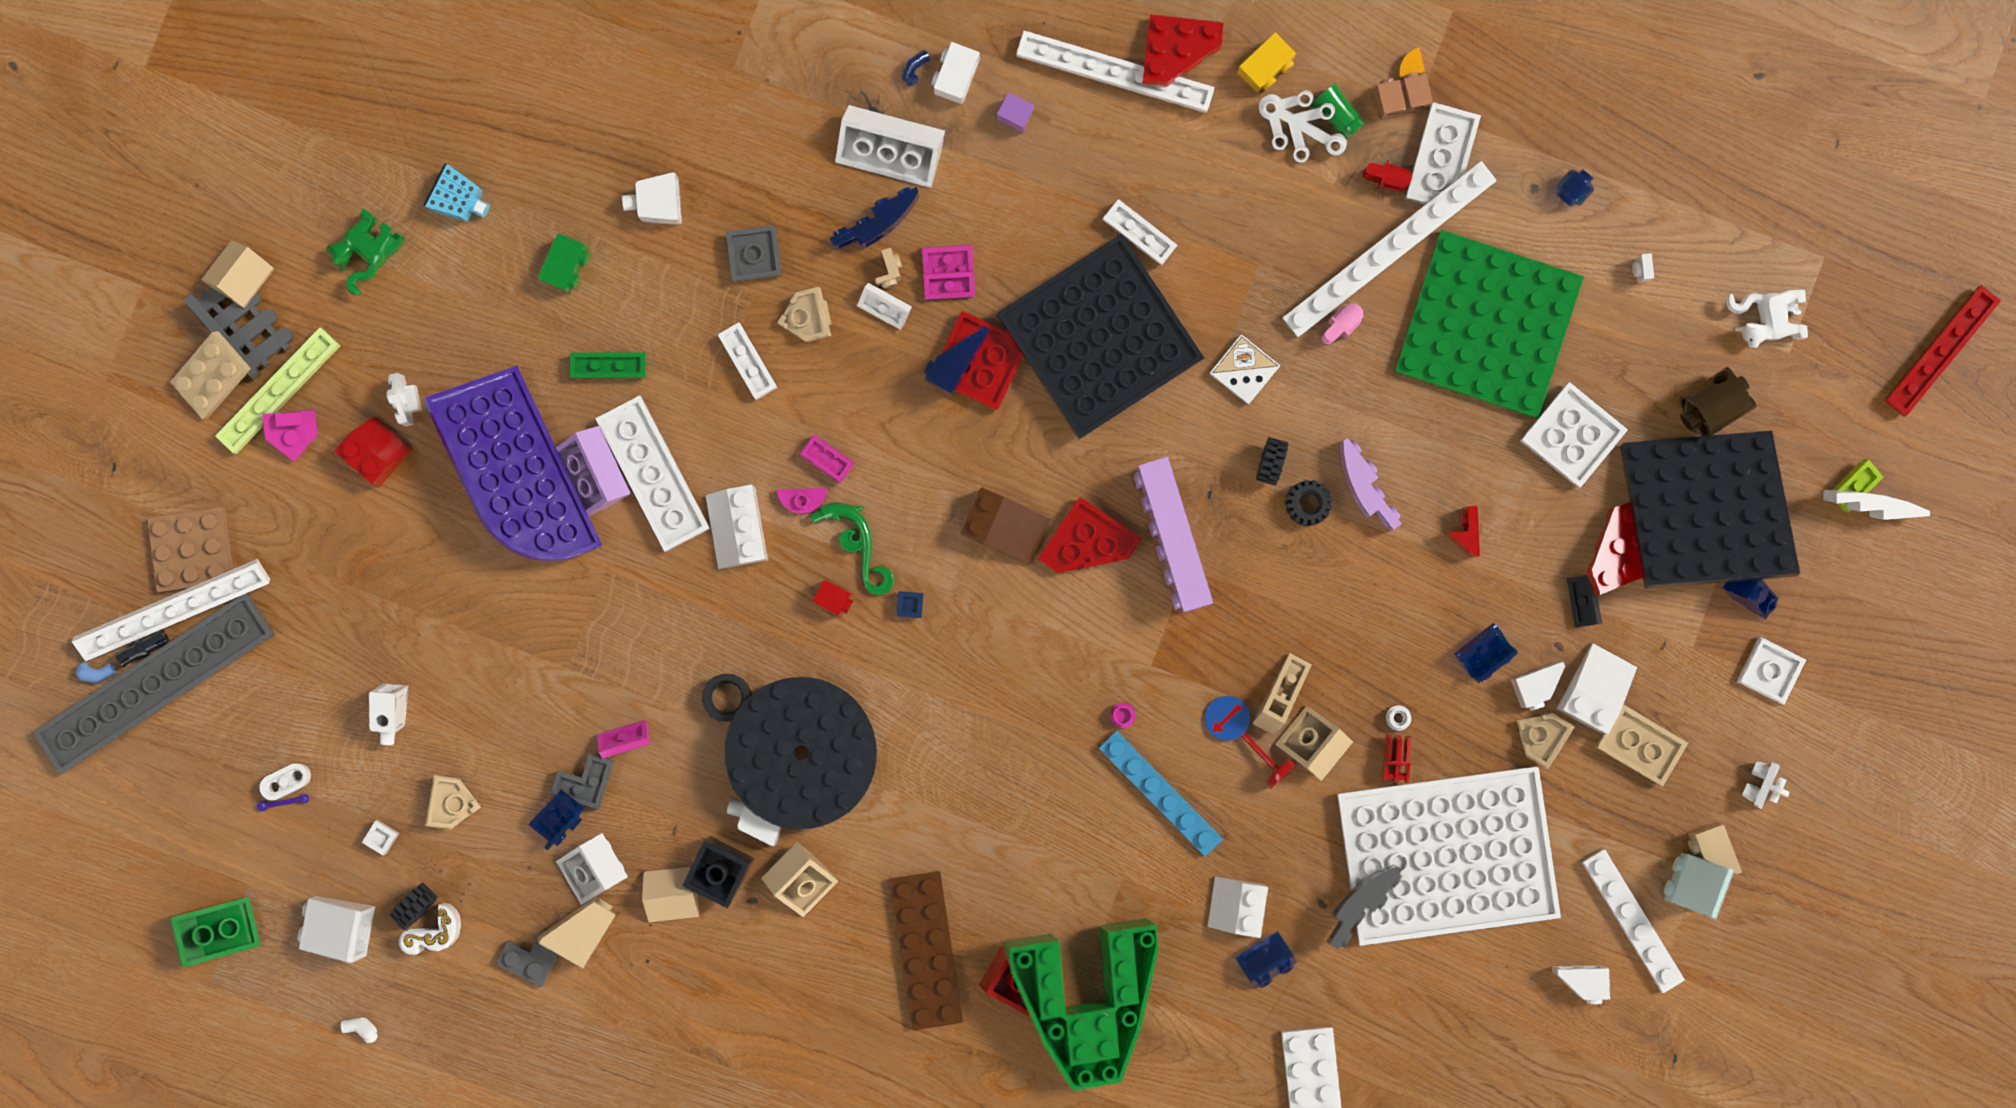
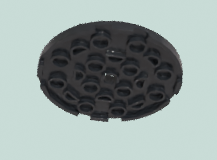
[724,677,877,830]

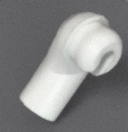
[341,1017,378,1043]

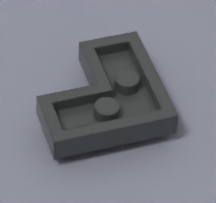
[550,753,615,809]
[496,929,559,987]

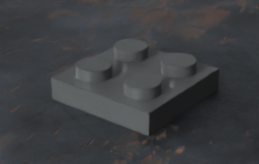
[726,225,782,282]

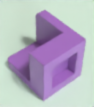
[997,92,1034,133]

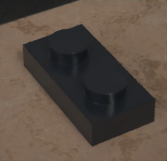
[1566,575,1602,628]

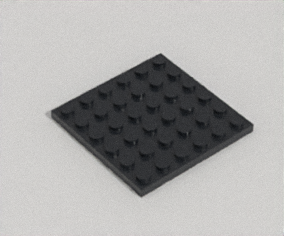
[996,234,1204,440]
[1620,430,1800,589]

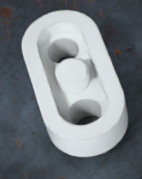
[260,763,311,800]

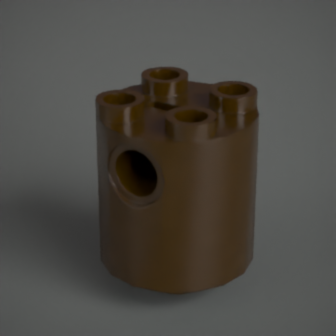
[1679,367,1756,438]

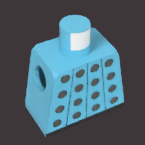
[423,163,490,222]

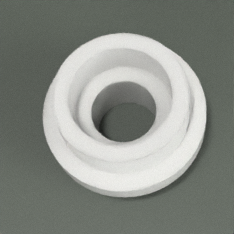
[1385,705,1411,731]

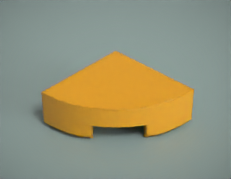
[1399,48,1425,79]

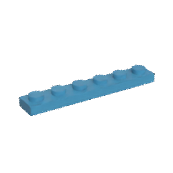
[1099,730,1223,857]

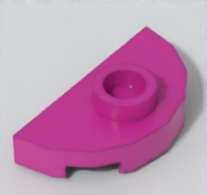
[777,488,828,514]

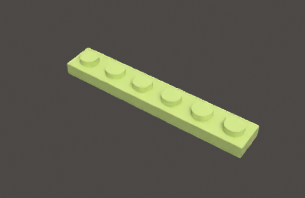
[216,327,341,454]

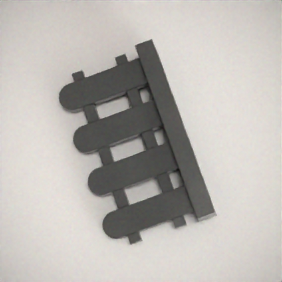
[184,288,294,381]

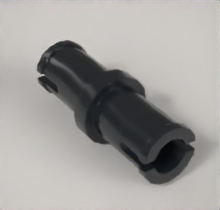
[115,629,170,667]

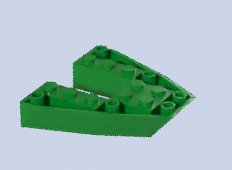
[1001,918,1159,1091]

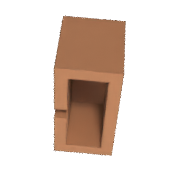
[1374,72,1433,120]

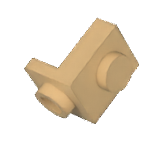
[875,248,902,289]

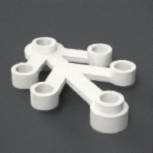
[1259,90,1347,162]

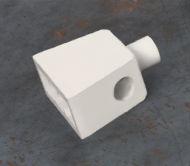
[622,172,682,225]
[727,799,781,846]

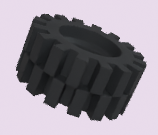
[1256,437,1289,486]
[1285,480,1332,526]
[389,883,438,930]

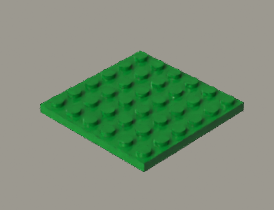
[1394,229,1584,419]

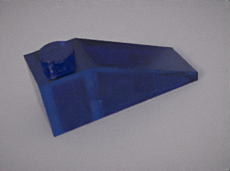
[923,326,990,397]

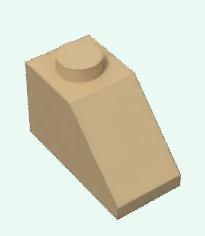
[1688,823,1742,874]

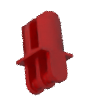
[1362,160,1412,192]
[1382,734,1412,783]

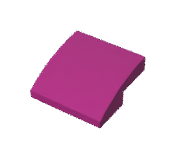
[922,244,975,299]

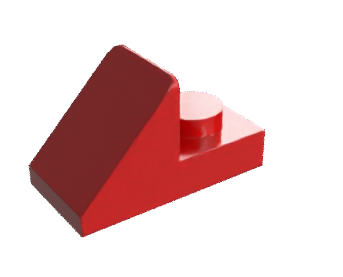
[1444,506,1480,557]

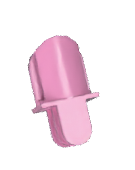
[1322,303,1363,345]

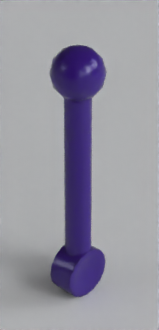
[257,794,309,811]

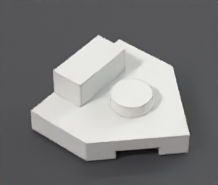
[387,373,422,426]

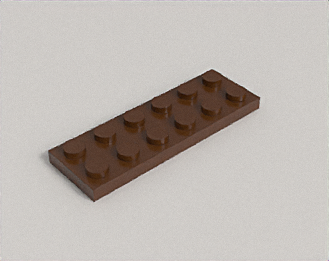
[890,871,963,1030]

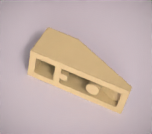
[1253,653,1312,736]

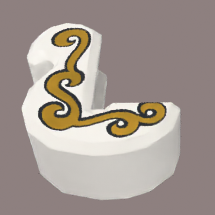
[399,903,461,955]

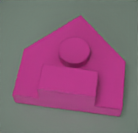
[262,409,318,461]

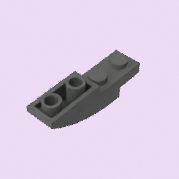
[1326,864,1402,950]

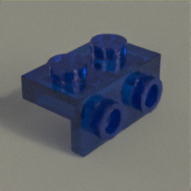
[1454,623,1518,683]
[528,789,584,851]

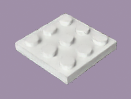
[1520,382,1628,488]

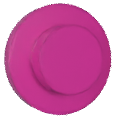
[1110,703,1136,728]

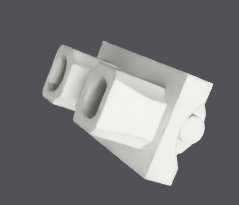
[1742,762,1790,809]

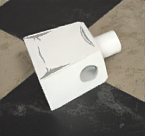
[369,683,409,745]

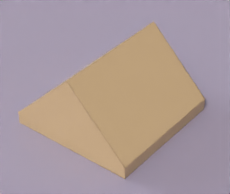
[201,240,274,308]
[642,866,700,922]

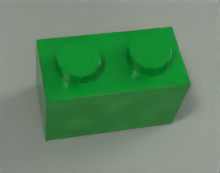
[538,233,590,294]

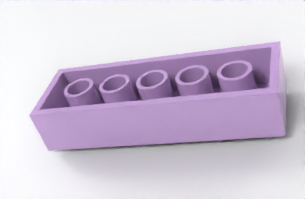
[1133,457,1213,613]

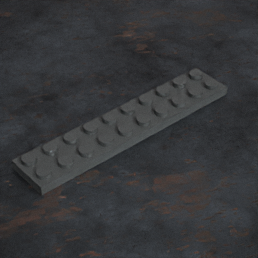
[33,593,275,774]

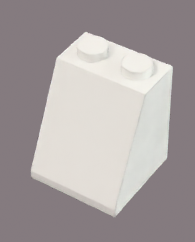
[297,896,375,963]

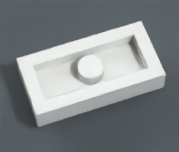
[857,283,912,330]

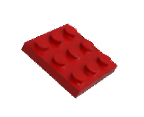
[930,311,1024,411]

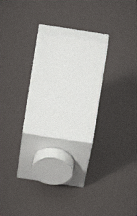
[1510,662,1565,711]
[1552,965,1610,1004]

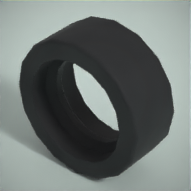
[702,674,752,722]

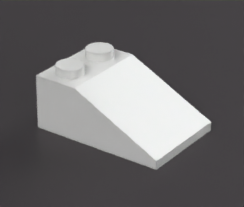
[1556,643,1637,734]

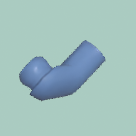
[76,663,117,684]

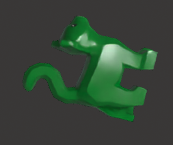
[326,208,406,296]

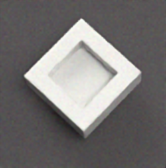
[1632,253,1654,283]
[362,820,399,856]

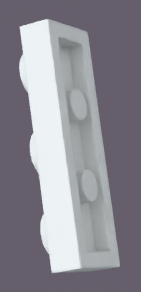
[1103,199,1177,266]
[718,322,778,400]

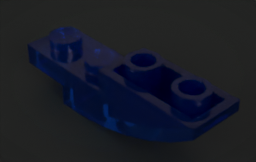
[830,187,920,251]

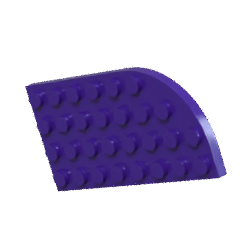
[423,366,602,562]

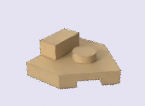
[777,287,832,342]
[1517,713,1575,770]
[425,775,481,829]

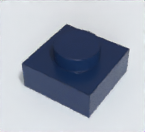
[896,591,924,618]

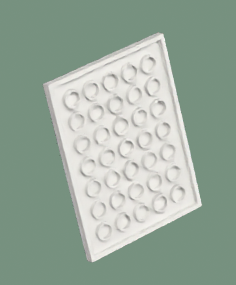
[1337,766,1561,946]

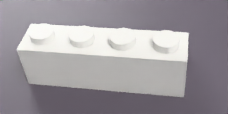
[835,105,945,188]

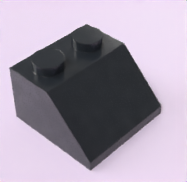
[682,836,755,909]

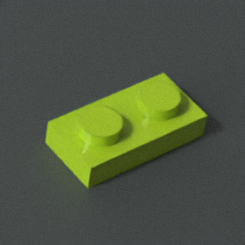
[1832,459,1884,512]

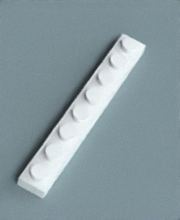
[1017,31,1215,113]
[72,559,270,661]

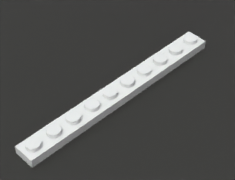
[1282,161,1497,338]

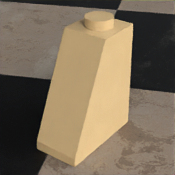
[537,899,616,968]

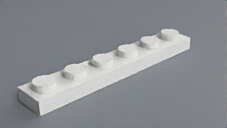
[1581,848,1685,993]

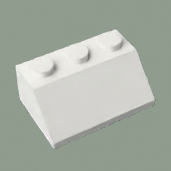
[705,485,768,569]

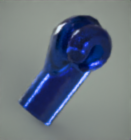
[901,50,930,86]

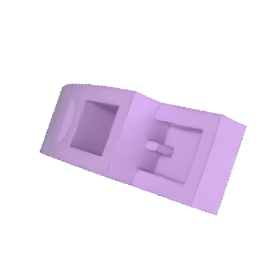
[1340,438,1402,531]

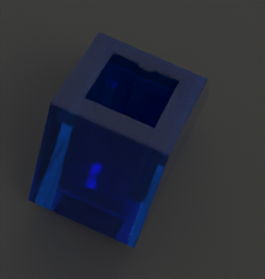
[1723,579,1779,620]

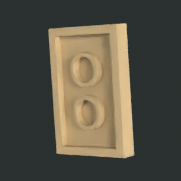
[170,331,251,419]
[1595,704,1688,787]

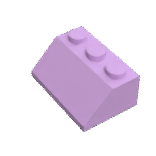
[556,426,631,516]

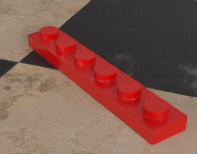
[1884,285,2001,417]

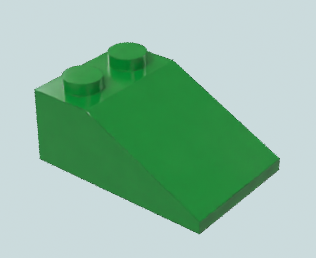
[167,896,261,968]

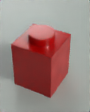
[812,579,854,616]

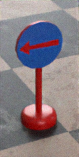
[1205,696,1297,789]

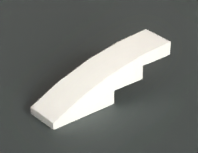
[1823,490,1930,520]

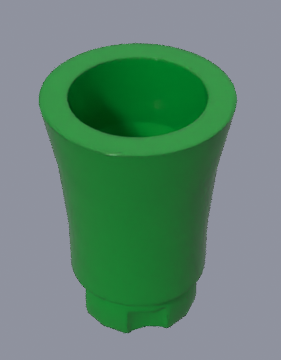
[1309,82,1365,139]

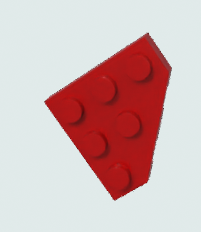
[1142,14,1224,87]
[1037,497,1142,573]
[1587,502,1643,596]

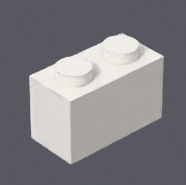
[931,42,980,105]

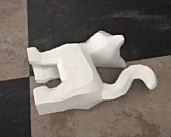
[1726,290,1808,348]

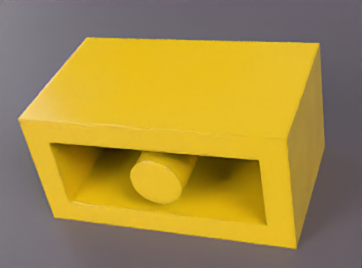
[1237,32,1296,94]

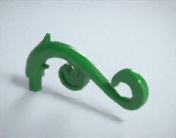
[810,502,894,596]

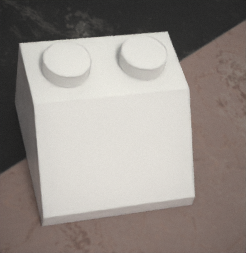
[556,833,628,905]
[1207,876,1268,938]

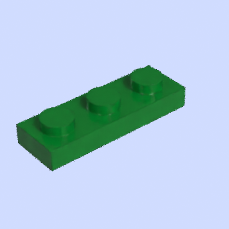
[570,352,647,379]

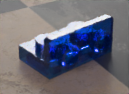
[1235,931,1297,989]

